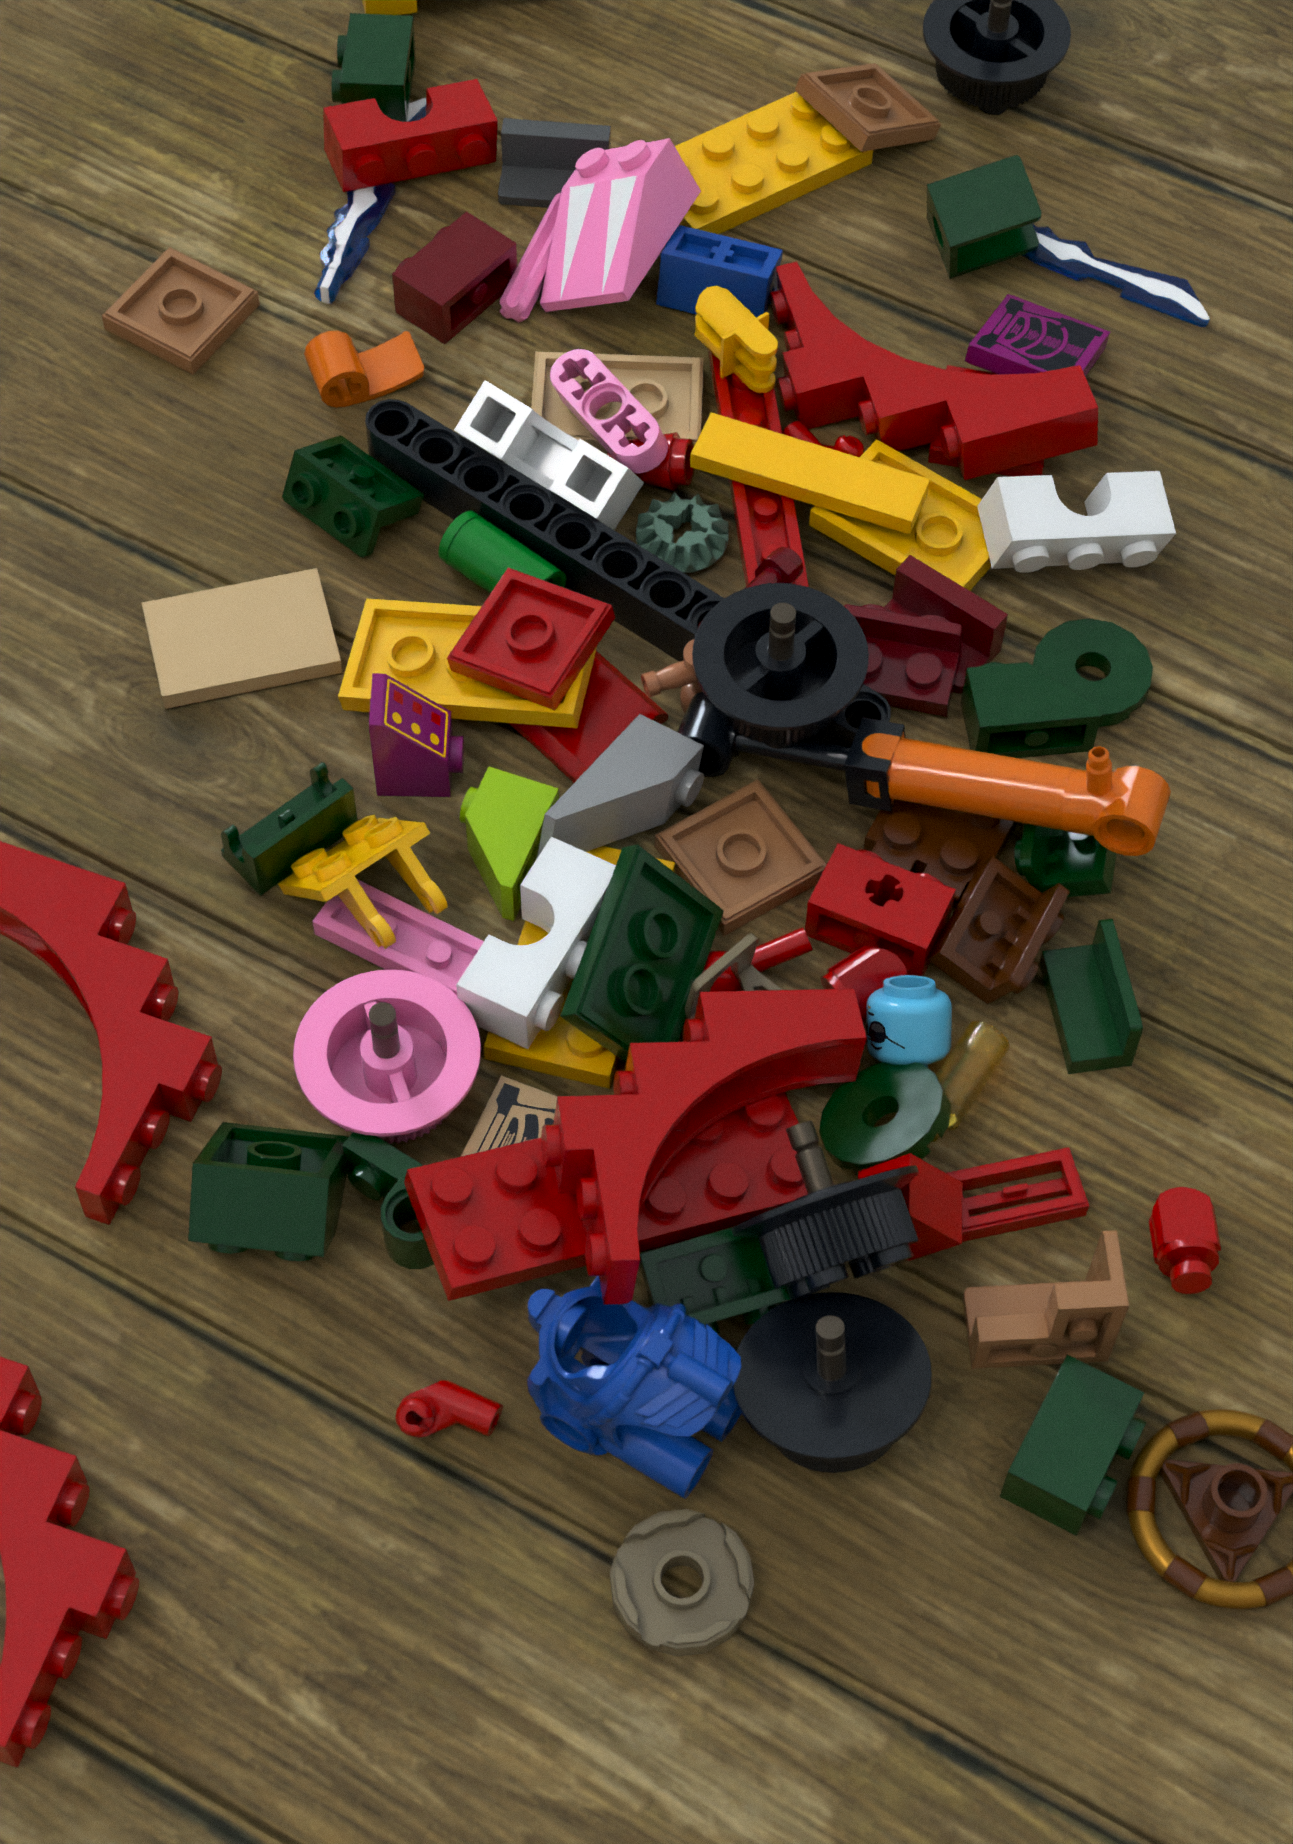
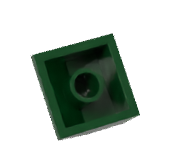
[188,1122,349,1261]

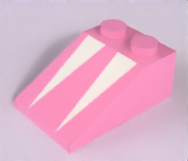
[540,138,701,312]

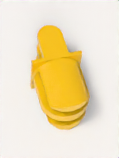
[695,285,778,393]

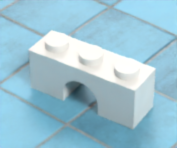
[454,380,644,530]
[977,471,1176,573]
[456,837,616,1049]

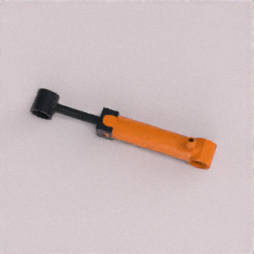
[677,692,1171,856]

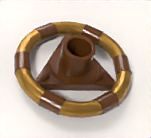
[1127,1409,1293,1609]

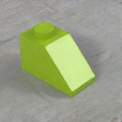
[459,767,559,921]

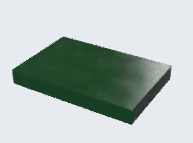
[560,844,724,1063]

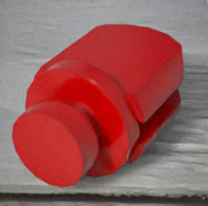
[821,945,908,1022]
[1148,1187,1221,1294]

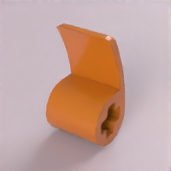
[304,331,424,407]

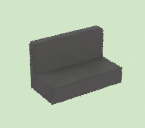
[498,118,611,208]

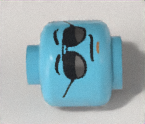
[866,975,952,1068]

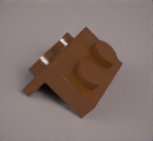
[928,856,1070,1004]

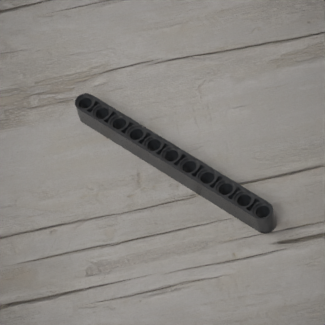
[365,399,891,747]

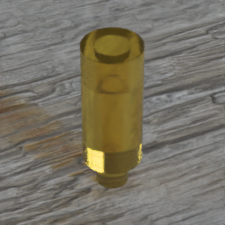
[931,1021,1010,1142]

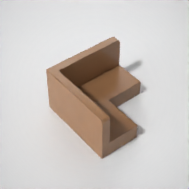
[963,1230,1129,1369]

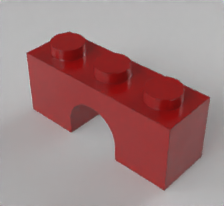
[323,79,498,192]

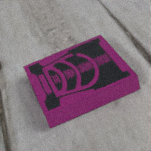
[965,294,1110,377]

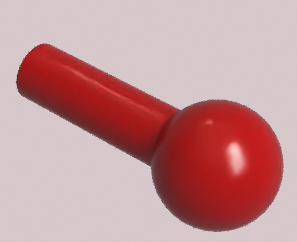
[702,927,813,992]

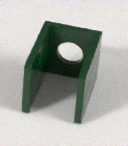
[927,155,1042,279]

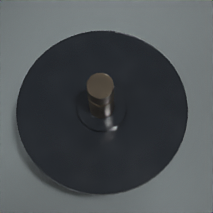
[733,1292,932,1473]

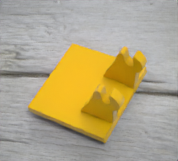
[278,815,448,949]

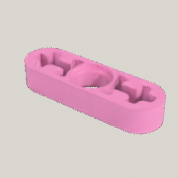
[550,349,668,473]

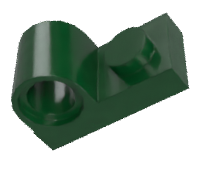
[342,1132,434,1269]

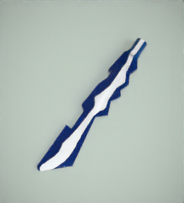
[314,98,426,304]
[1022,224,1210,327]

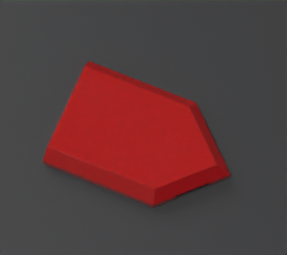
[509,651,668,783]

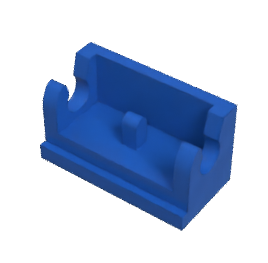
[656,225,783,317]

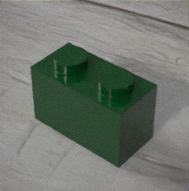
[331,13,416,122]
[1000,1354,1147,1536]

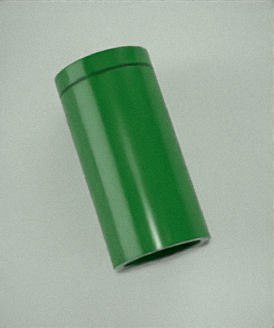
[438,511,566,594]

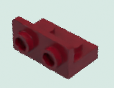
[844,604,963,717]

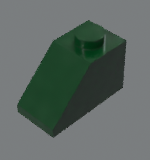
[960,662,1101,758]

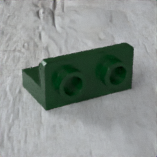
[282,435,424,557]

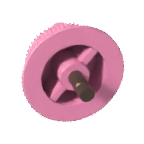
[293,969,481,1144]

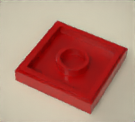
[447,567,615,710]

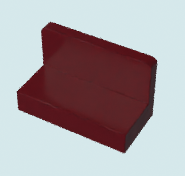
[885,555,1008,694]

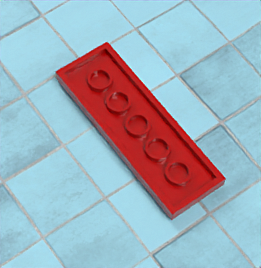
[404,1092,808,1301]

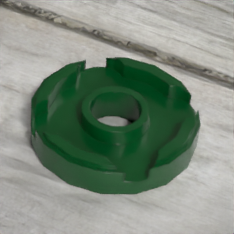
[1033,618,1153,727]
[819,1062,951,1176]

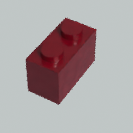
[392,211,517,345]

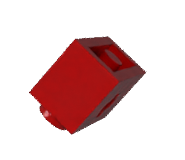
[805,843,956,976]

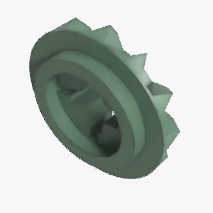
[636,491,729,573]

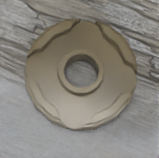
[610,1509,754,1657]

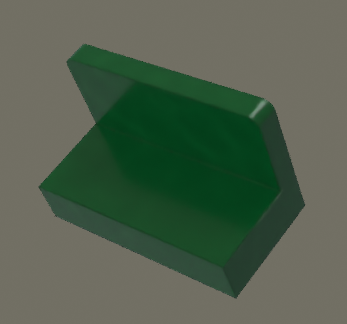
[1039,919,1143,1074]

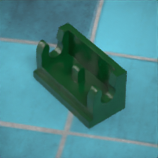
[221,762,358,896]

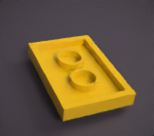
[809,439,991,591]

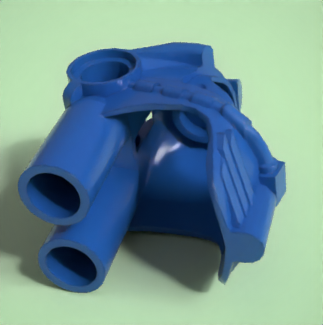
[527,1276,742,1499]

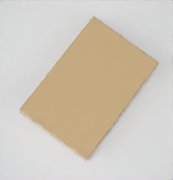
[531,351,704,454]
[142,568,343,709]

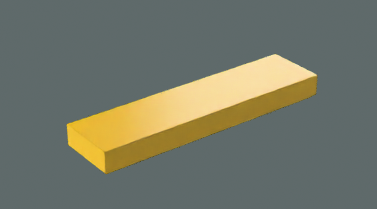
[690,412,930,535]

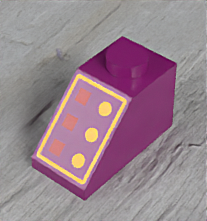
[369,673,464,797]

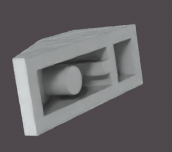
[537,714,704,858]

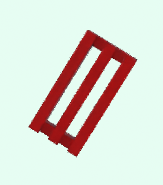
[947,1147,1089,1242]

